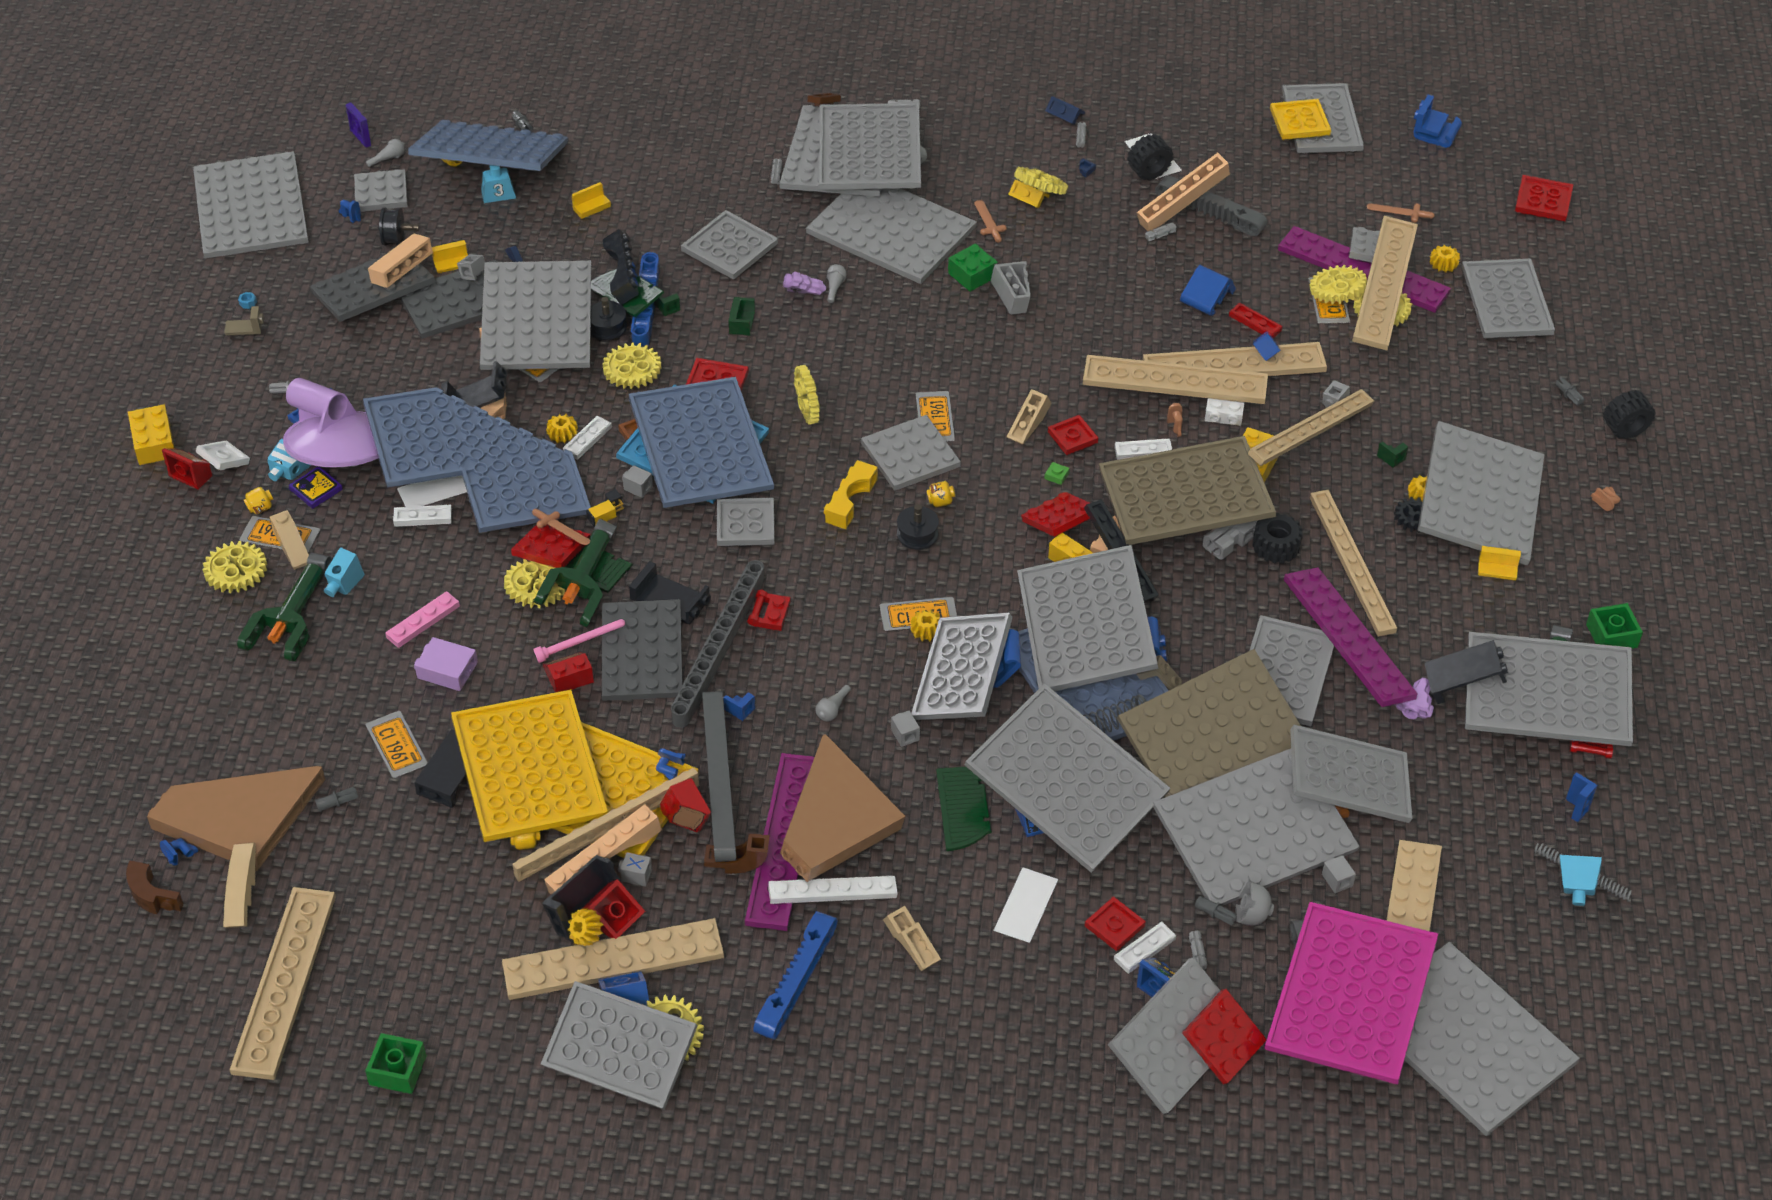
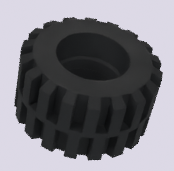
[1127,134,1174,180]
[1603,390,1656,439]
[1253,513,1303,563]

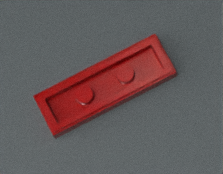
[1229,303,1283,338]

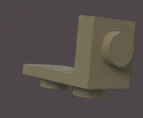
[225,306,264,335]
[1137,655,1182,690]

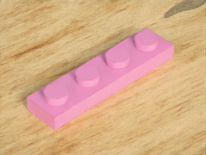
[385,591,460,648]

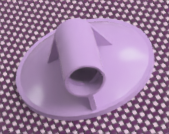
[283,378,379,467]

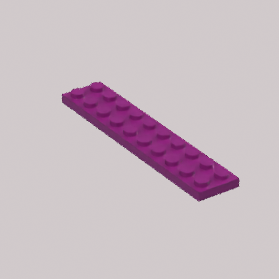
[1278,226,1451,313]
[1284,567,1418,707]
[745,753,815,931]

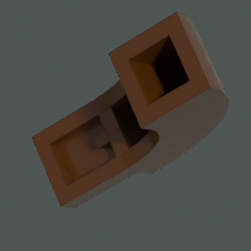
[704,833,770,874]
[126,861,184,914]

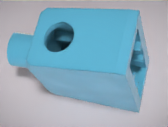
[324,547,365,597]
[1560,855,1602,906]

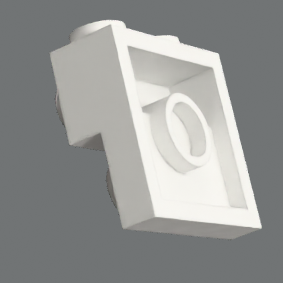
[1205,398,1244,426]

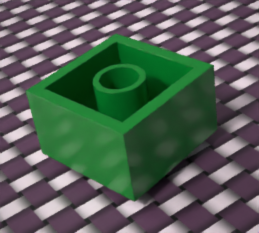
[948,244,998,292]
[1586,603,1643,649]
[365,1033,427,1094]

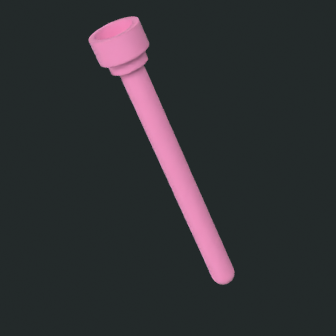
[533,619,625,663]

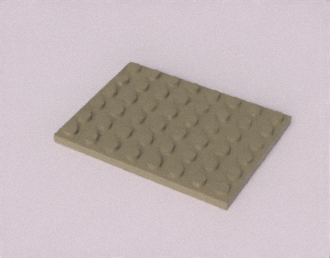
[1099,436,1276,545]
[1117,649,1301,798]

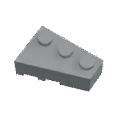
[991,261,1030,315]

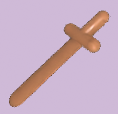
[974,200,1007,243]
[1367,203,1435,223]
[532,509,590,545]

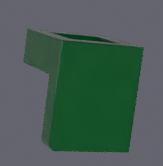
[655,294,680,316]
[1377,442,1408,468]

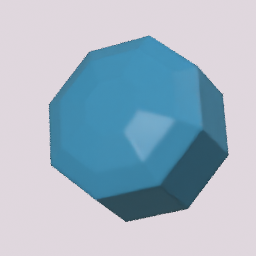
[238,292,257,309]

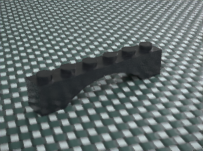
[602,229,639,305]

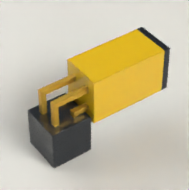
[586,489,624,527]

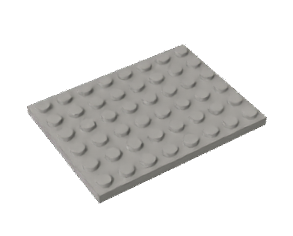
[819,103,921,190]
[779,105,882,197]
[193,151,309,259]
[806,188,977,284]
[480,261,591,370]
[1418,421,1544,565]
[1017,545,1159,691]
[1465,632,1633,746]
[964,683,1170,873]
[1153,748,1360,906]
[1405,942,1580,1136]

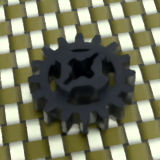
[1394,497,1422,533]

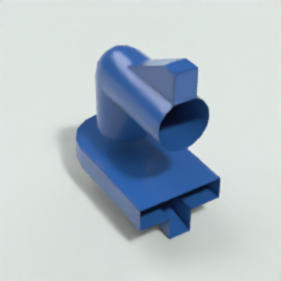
[339,200,361,223]
[656,749,686,780]
[160,838,198,866]

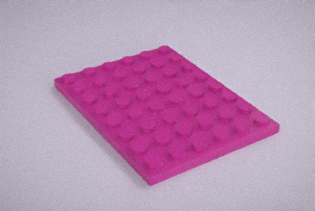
[1265,902,1438,1085]

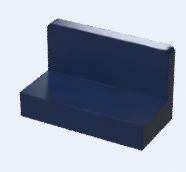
[1045,96,1085,125]

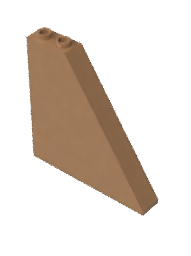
[780,734,905,882]
[147,766,325,871]

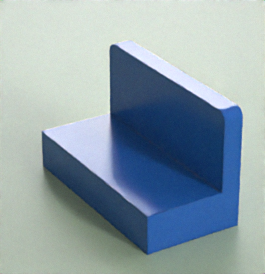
[1566,773,1597,822]

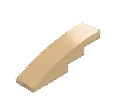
[223,843,255,928]

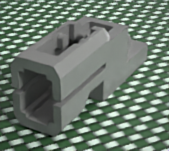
[1203,520,1258,559]

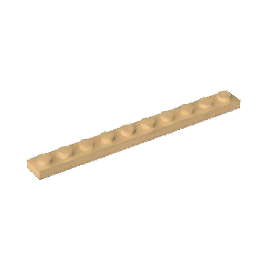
[1248,389,1374,466]
[1310,490,1397,637]
[513,768,699,882]

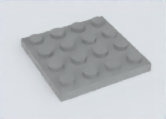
[681,210,778,280]
[861,415,961,491]

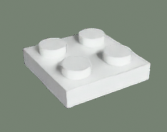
[196,440,250,470]

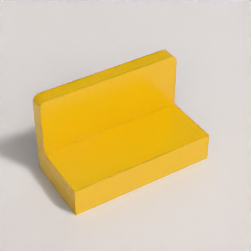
[1008,179,1050,208]
[572,182,611,219]
[432,240,468,273]
[1478,546,1521,580]

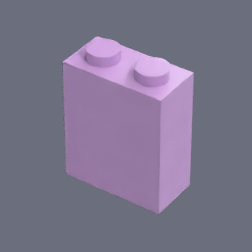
[414,637,478,691]

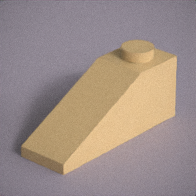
[1007,389,1051,445]
[270,510,309,570]

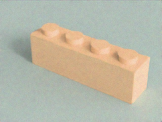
[368,233,433,288]

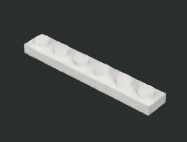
[768,876,898,904]

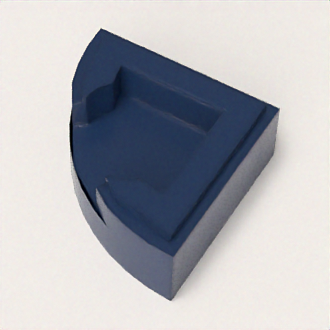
[1079,158,1096,177]
[505,245,523,262]

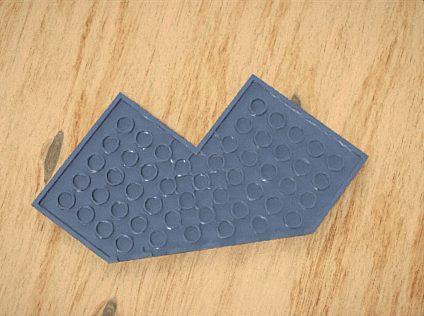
[363,387,591,533]

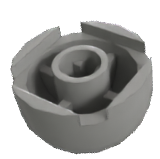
[1235,882,1274,926]

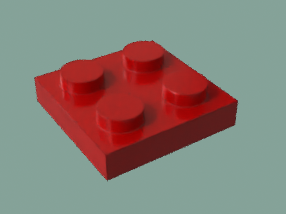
[1048,415,1098,455]
[1085,896,1146,952]

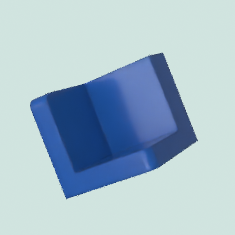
[1253,331,1280,360]
[723,692,755,721]

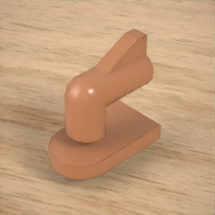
[1167,403,1183,437]
[1591,487,1620,511]

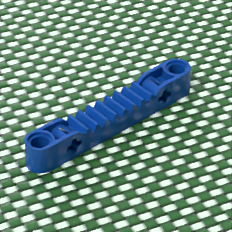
[631,252,660,347]
[753,911,838,1040]

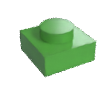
[1045,462,1069,485]

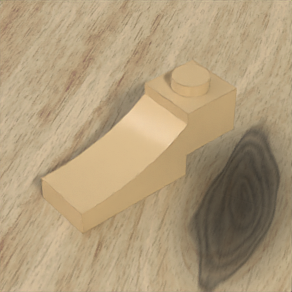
[883,906,941,971]

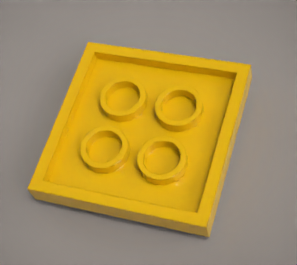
[1270,99,1331,140]

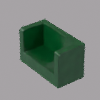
[728,297,756,336]

